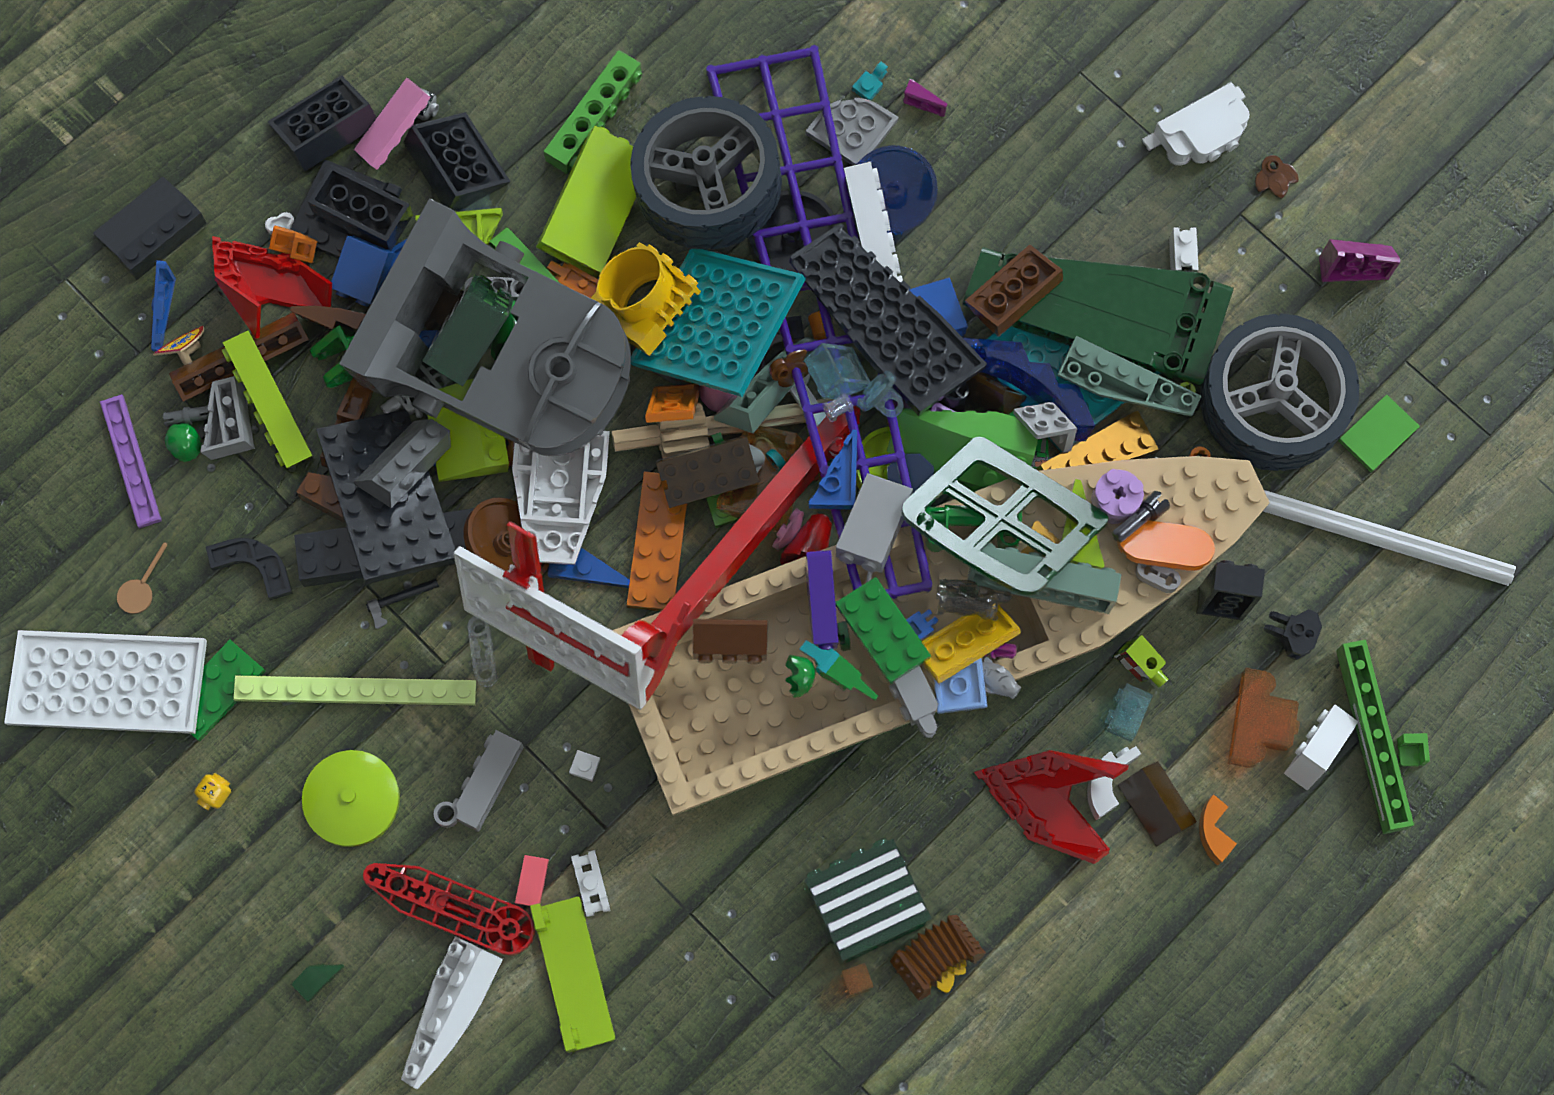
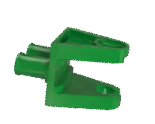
[310,325,356,388]

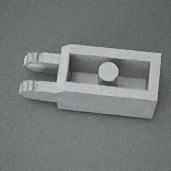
[889,666,938,738]

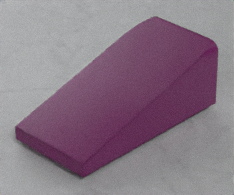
[903,79,947,117]

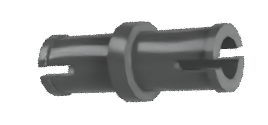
[163,405,209,427]

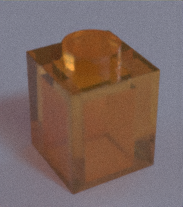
[841,963,873,997]

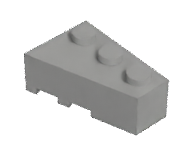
[201,376,255,460]

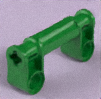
[925,505,1022,552]

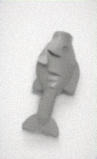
[982,657,1021,699]

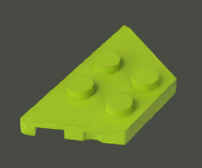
[415,208,503,246]

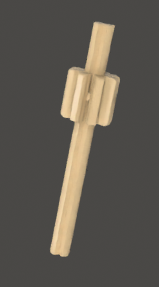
[611,397,839,458]

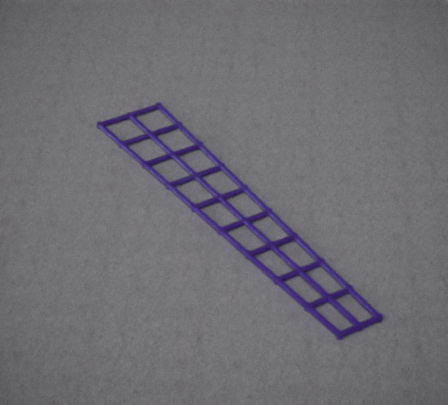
[706,45,933,599]

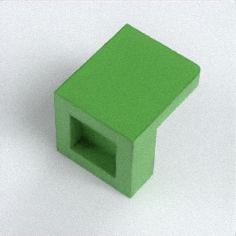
[1397,733,1430,766]

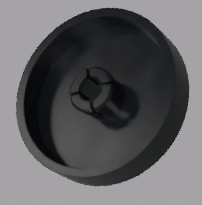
[748,190,837,273]

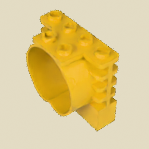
[591,242,701,356]

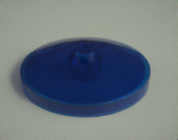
[848,145,938,235]

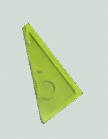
[1061,479,1105,569]

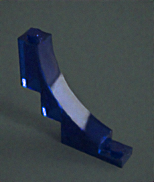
[963,338,1095,441]

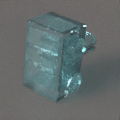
[1104,683,1153,742]

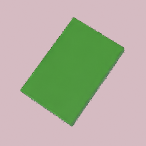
[1338,395,1420,473]

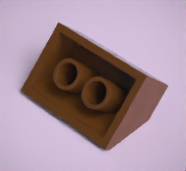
[693,619,768,664]

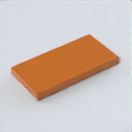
[645,384,700,423]

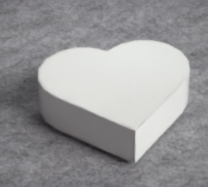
[265,212,294,235]

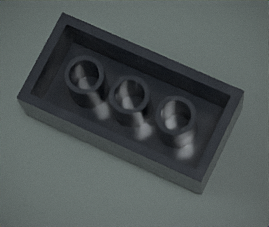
[308,165,413,251]
[1196,560,1265,621]

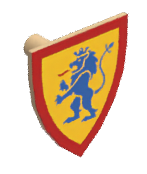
[153,326,204,365]

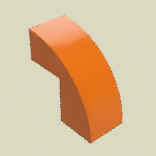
[1199,794,1237,866]

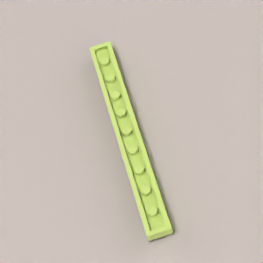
[234,676,476,705]

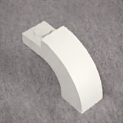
[1087,746,1141,821]

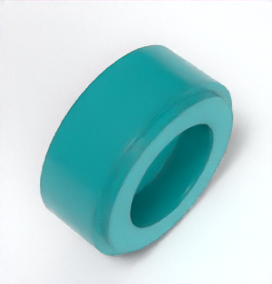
[765,449,786,471]

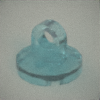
[857,370,903,417]

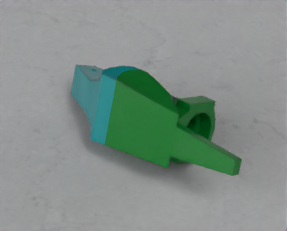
[799,640,878,700]

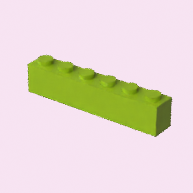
[222,331,313,469]

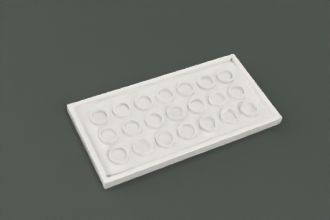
[4,630,207,734]

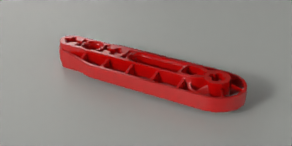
[363,863,535,956]

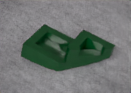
[291,964,345,1002]

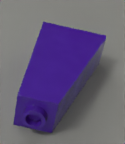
[805,550,838,650]

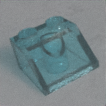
[804,343,872,400]

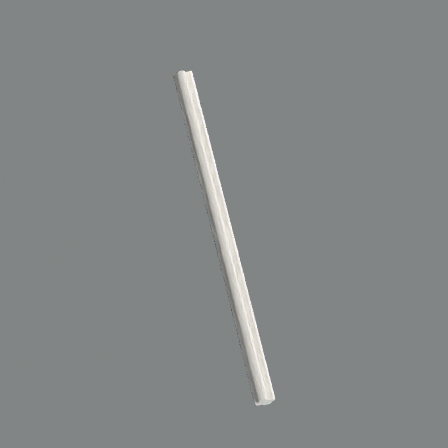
[1155,457,1516,586]

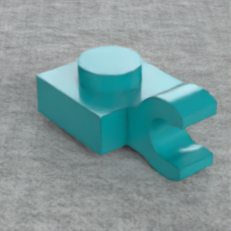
[852,62,888,101]

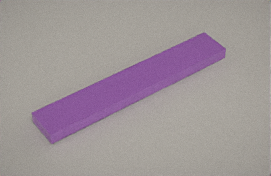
[100,394,162,529]

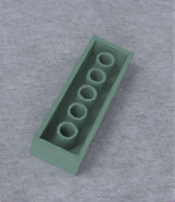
[966,543,1122,614]

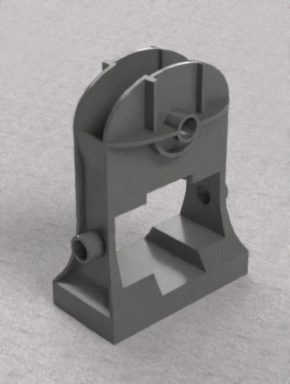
[339,198,631,456]

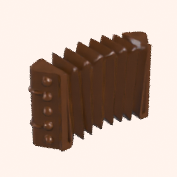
[890,915,986,1001]

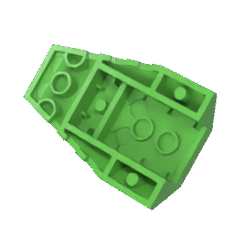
[886,408,1038,492]

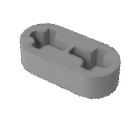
[1135,563,1181,593]

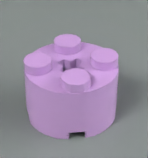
[1091,469,1144,524]

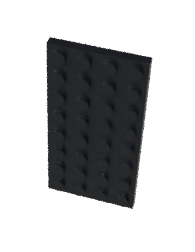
[316,409,456,585]

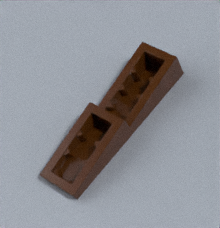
[320,378,373,467]

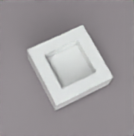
[569,750,601,781]

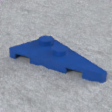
[809,430,857,509]

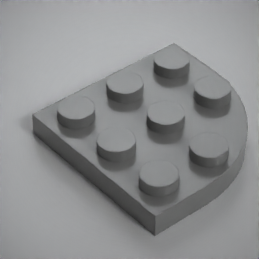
[806,98,898,166]

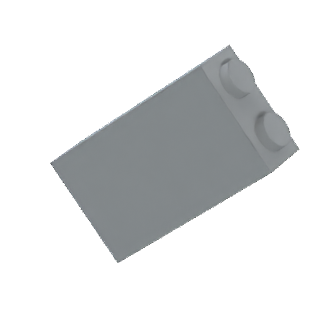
[836,473,913,573]

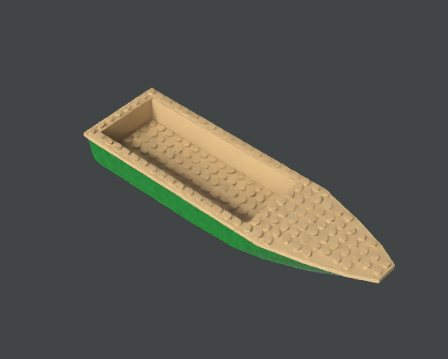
[612,456,1270,816]

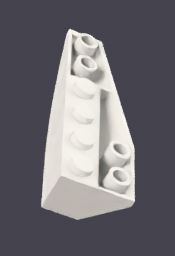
[401,936,503,1089]

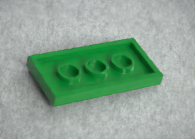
[835,577,931,684]
[191,639,266,742]

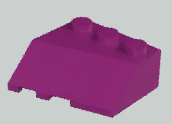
[1319,239,1400,282]

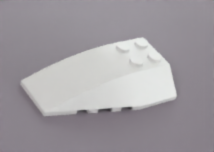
[512,431,610,565]

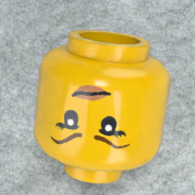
[194,773,231,810]

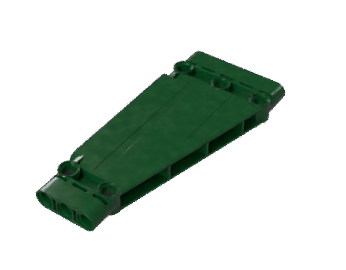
[962,247,1234,386]

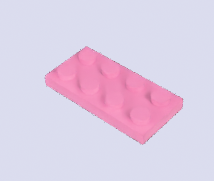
[354,78,431,169]

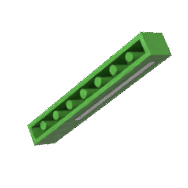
[1336,640,1414,834]

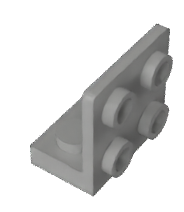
[1013,402,1077,453]

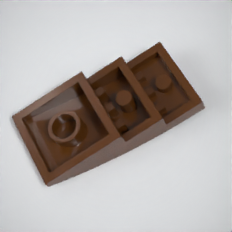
[290,306,366,331]

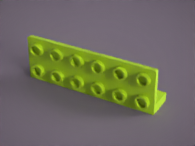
[530,897,615,1053]

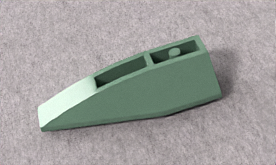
[1057,336,1201,417]
[714,337,825,433]

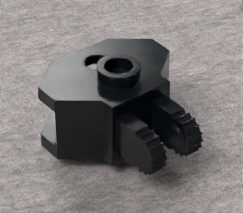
[1264,609,1322,660]

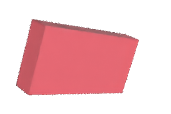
[515,855,549,906]

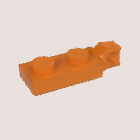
[547,260,598,298]

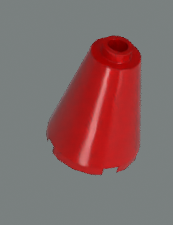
[780,514,832,565]

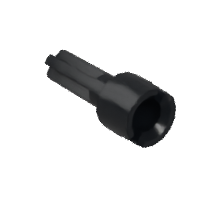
[1112,491,1170,542]

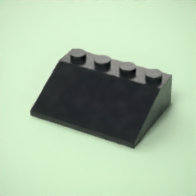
[267,75,377,171]
[403,112,510,210]
[93,177,207,280]

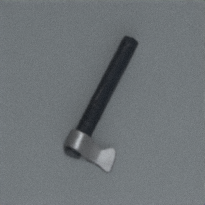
[366,578,439,629]

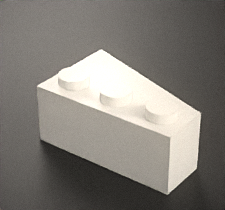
[1284,705,1359,791]

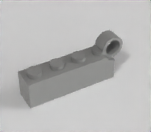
[434,730,524,832]

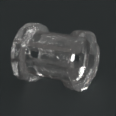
[822,392,854,422]

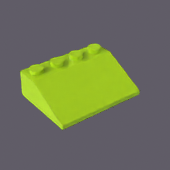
[427,379,509,482]

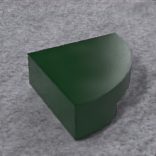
[837,621,851,651]

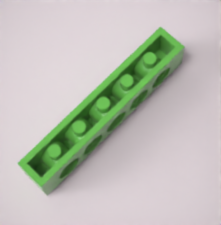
[544,50,642,174]

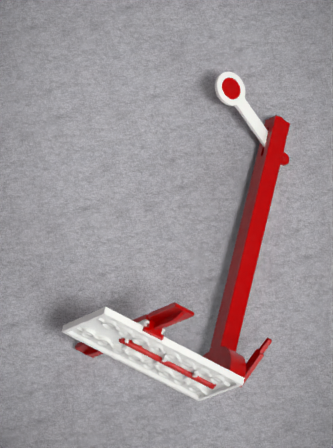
[454,373,860,710]

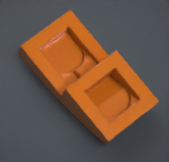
[269,225,317,263]

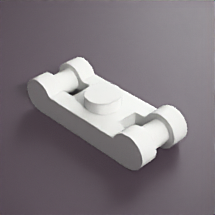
[571,850,611,917]

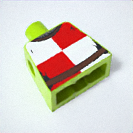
[1114,635,1169,688]

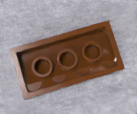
[965,245,1063,337]

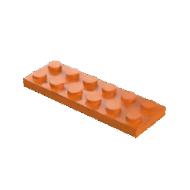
[627,472,687,611]

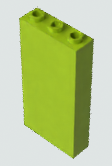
[536,126,636,278]

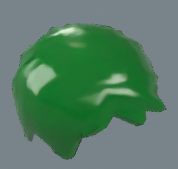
[164,424,202,462]
[785,655,816,698]

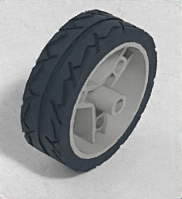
[1200,314,1359,471]

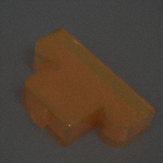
[1228,668,1300,768]

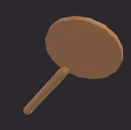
[117,543,167,614]

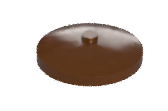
[463,498,549,574]

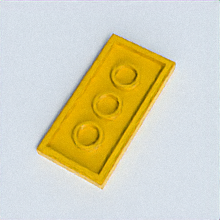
[922,598,1021,684]

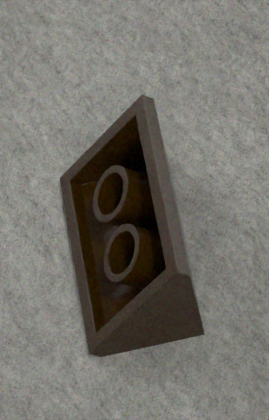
[966,371,1027,415]
[1117,761,1197,847]

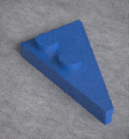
[151,260,176,351]
[548,548,630,588]

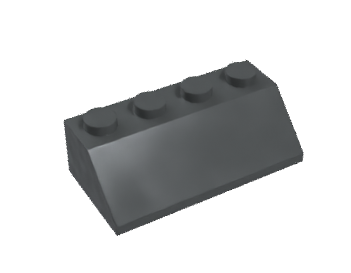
[354,419,451,508]

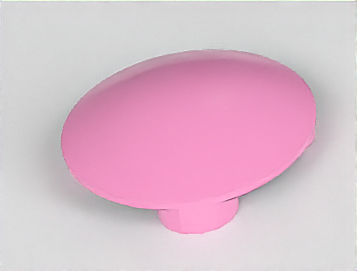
[772,508,804,551]

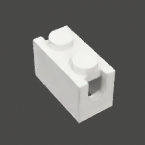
[1169,228,1198,273]

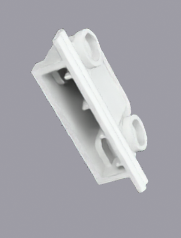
[1142,82,1249,165]

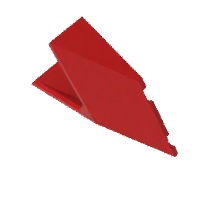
[212,236,332,338]
[974,750,1129,864]

